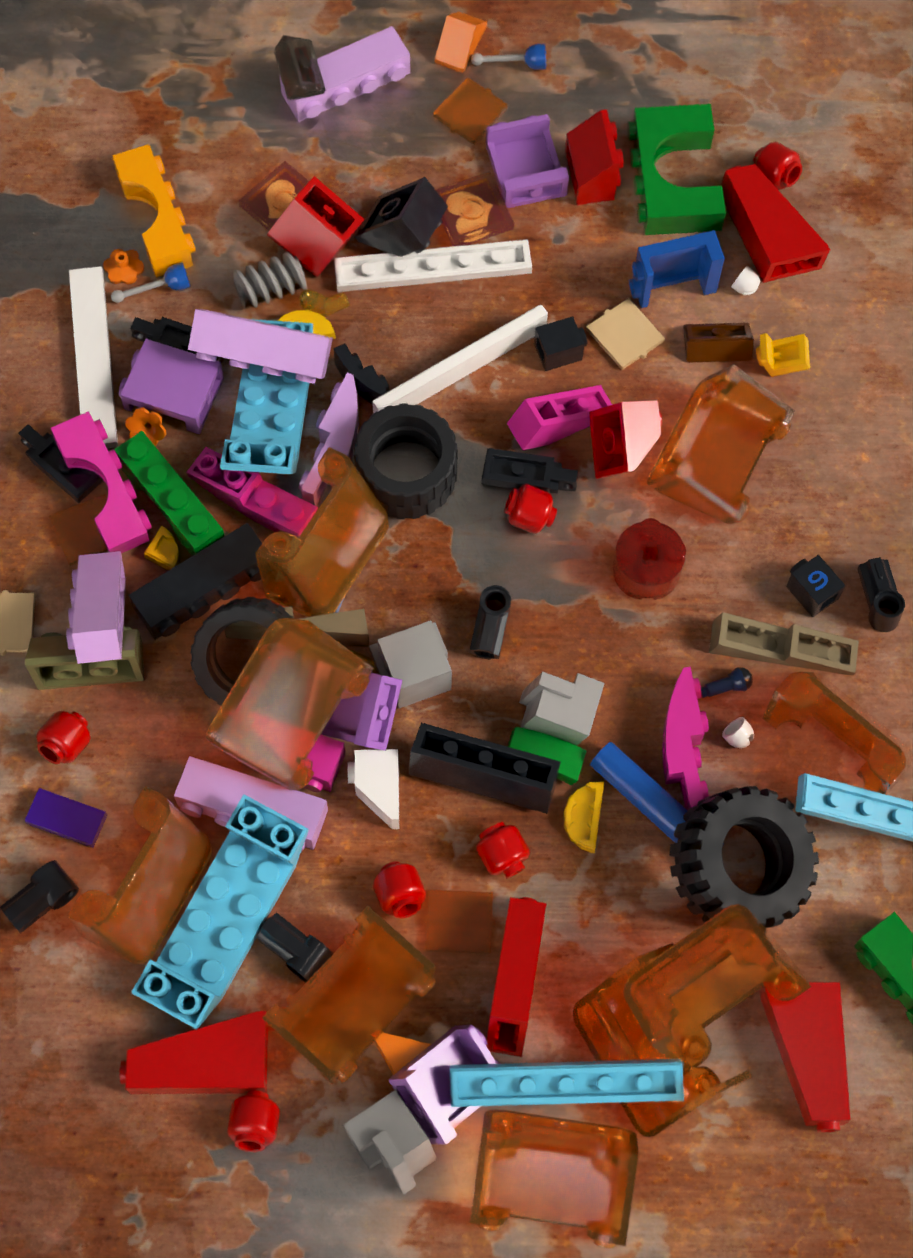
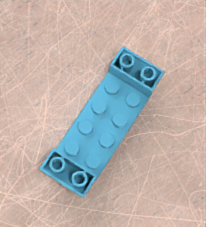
[220,319,313,474]
[131,794,309,1029]

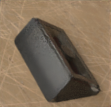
[274,35,326,100]

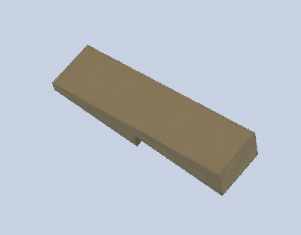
[224,606,369,647]
[709,612,859,676]

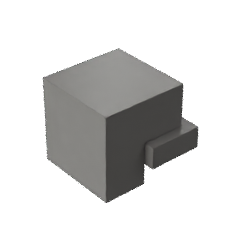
[369,621,452,709]
[519,672,604,746]
[343,1090,437,1194]

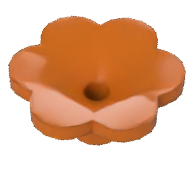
[103,249,145,285]
[125,407,166,447]

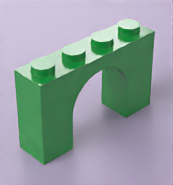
[627,104,726,235]

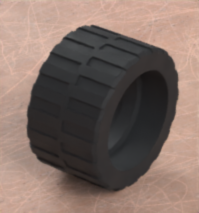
[354,403,458,519]
[190,597,305,712]

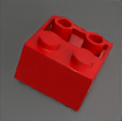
[565,109,624,205]
[267,176,365,278]

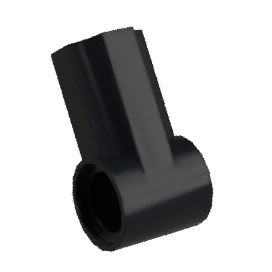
[858,557,905,632]
[469,585,511,660]
[0,860,79,934]
[256,912,334,985]

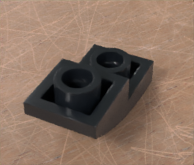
[333,343,390,405]

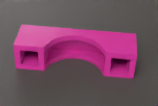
[51,411,152,554]

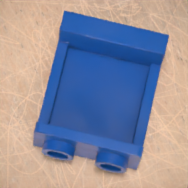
[629,230,725,308]

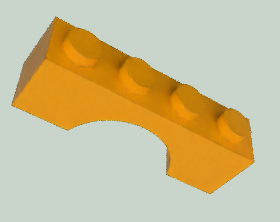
[112,144,196,278]

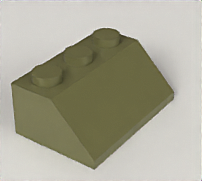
[25,626,144,690]

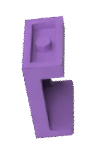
[486,114,569,209]
[118,339,224,434]
[298,659,403,751]
[388,1025,500,1144]

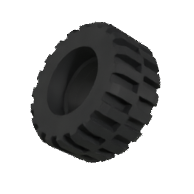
[669,786,819,932]

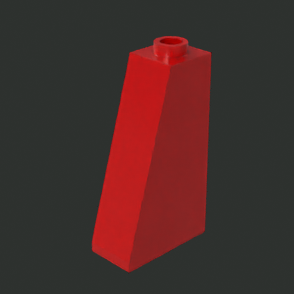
[720,164,830,283]
[486,897,547,1057]
[759,982,851,1132]
[119,1011,269,1094]

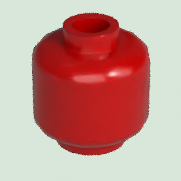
[753,142,802,190]
[504,484,557,534]
[36,711,91,764]
[476,821,530,879]
[373,861,426,919]
[227,1090,280,1152]

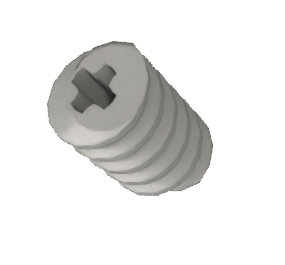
[233,252,307,309]

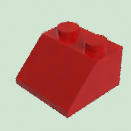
[589,400,662,479]

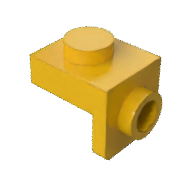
[756,333,810,377]

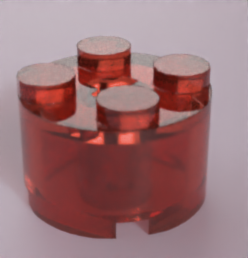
[613,518,686,600]

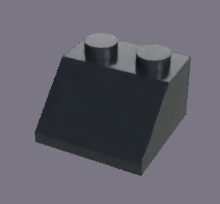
[355,177,448,257]

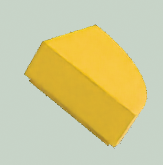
[144,526,179,570]

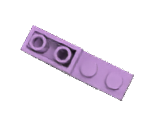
[299,372,359,506]

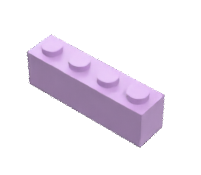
[280,26,410,122]
[188,309,333,383]
[66,551,126,664]
[174,756,328,851]

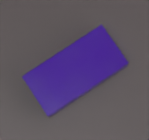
[24,788,107,848]

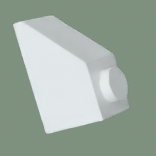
[348,749,399,829]

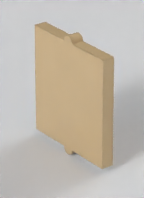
[586,298,665,370]
[0,590,35,656]

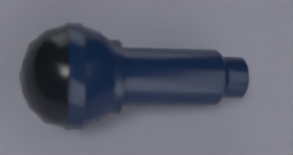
[701,667,753,698]

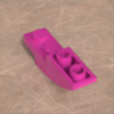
[186,447,321,540]
[662,667,709,810]

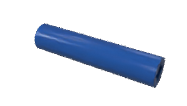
[590,742,724,846]

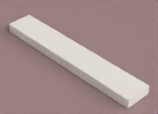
[334,239,532,292]
[69,266,118,448]
[373,305,548,413]

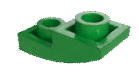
[507,727,587,785]

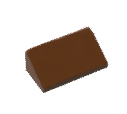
[683,323,754,363]

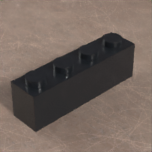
[128,523,273,640]
[409,722,561,814]

